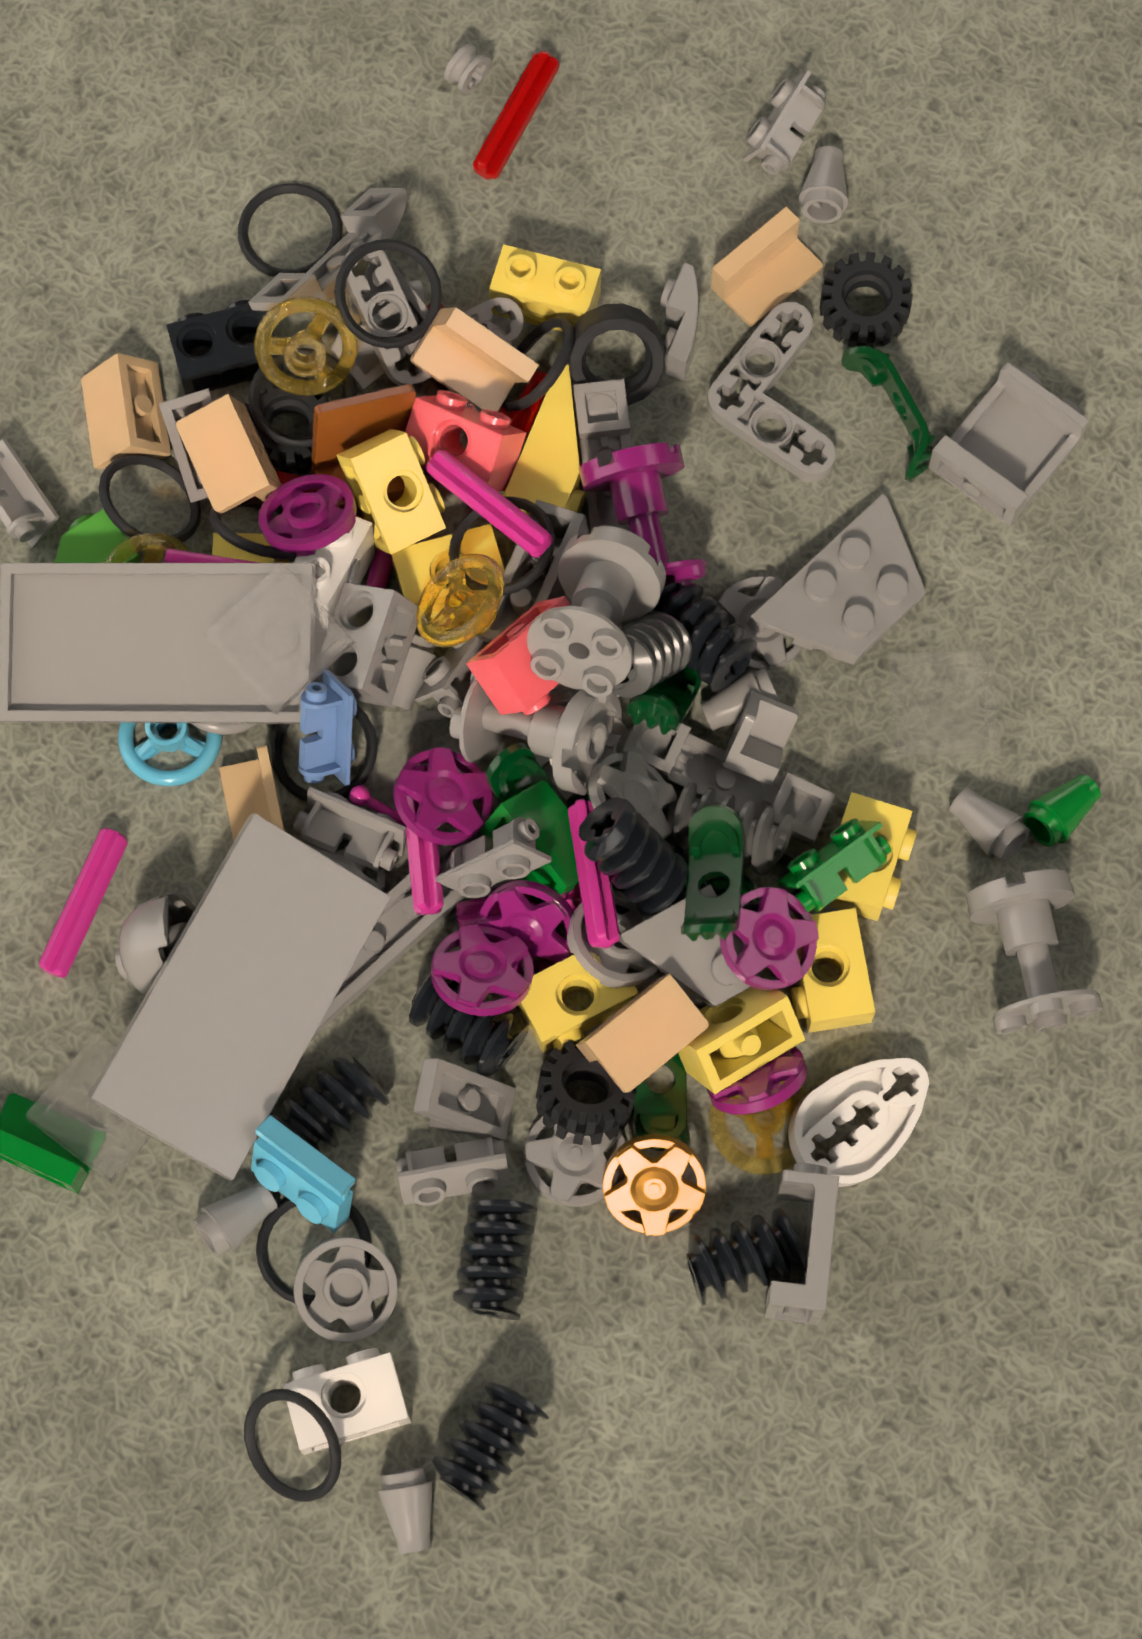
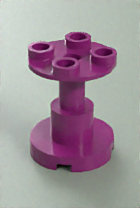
[579,443,708,588]

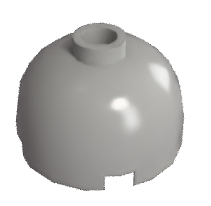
[115,892,196,996]

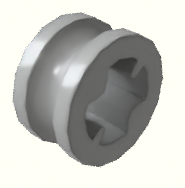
[444,43,491,95]

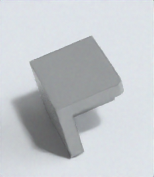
[723,691,799,786]

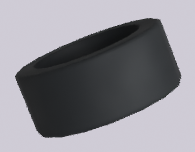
[568,303,665,406]

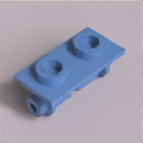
[298,669,357,786]

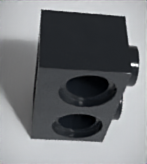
[166,300,284,395]

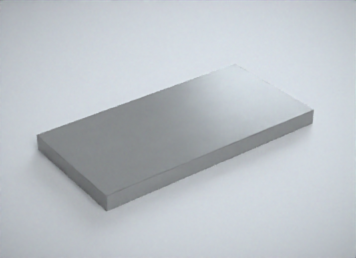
[0,563,316,724]
[87,813,390,1180]

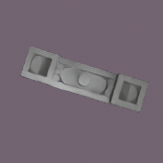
[248,188,409,312]
[573,379,631,534]
[621,720,836,843]

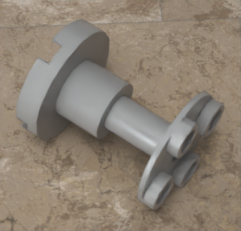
[527,526,666,697]
[449,673,622,795]
[966,869,1103,1034]

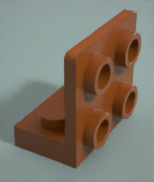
[311,384,429,514]

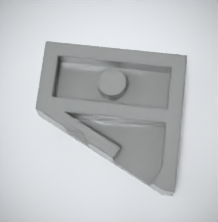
[619,884,761,1007]

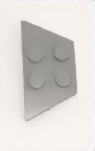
[747,493,926,665]

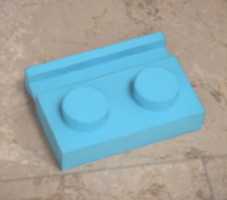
[251,1115,356,1234]

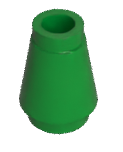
[1023,774,1101,847]

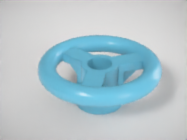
[118,723,222,786]

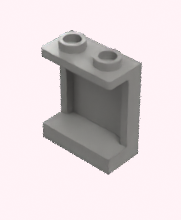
[928,363,1089,527]
[764,1163,840,1325]

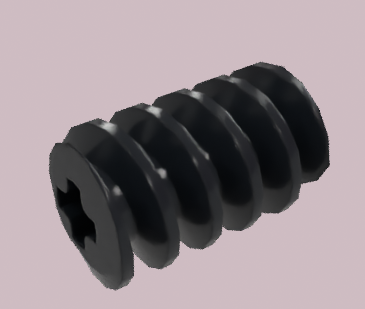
[644,582,758,691]
[579,797,688,916]
[409,973,529,1077]
[268,1056,390,1153]
[453,1199,537,1320]
[686,1208,807,1306]
[432,1382,549,1511]

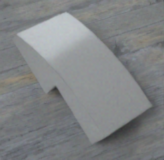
[660,263,698,381]

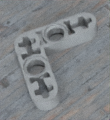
[341,243,524,386]
[707,302,836,482]

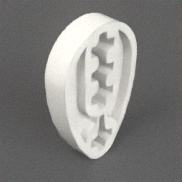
[788,1058,929,1187]

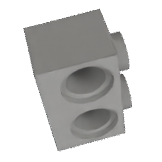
[314,582,422,707]

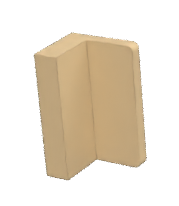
[711,207,823,327]
[410,307,539,412]
[81,353,171,469]
[176,394,281,514]
[219,745,286,842]
[576,974,709,1093]

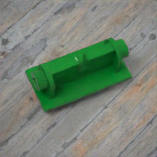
[777,818,892,913]

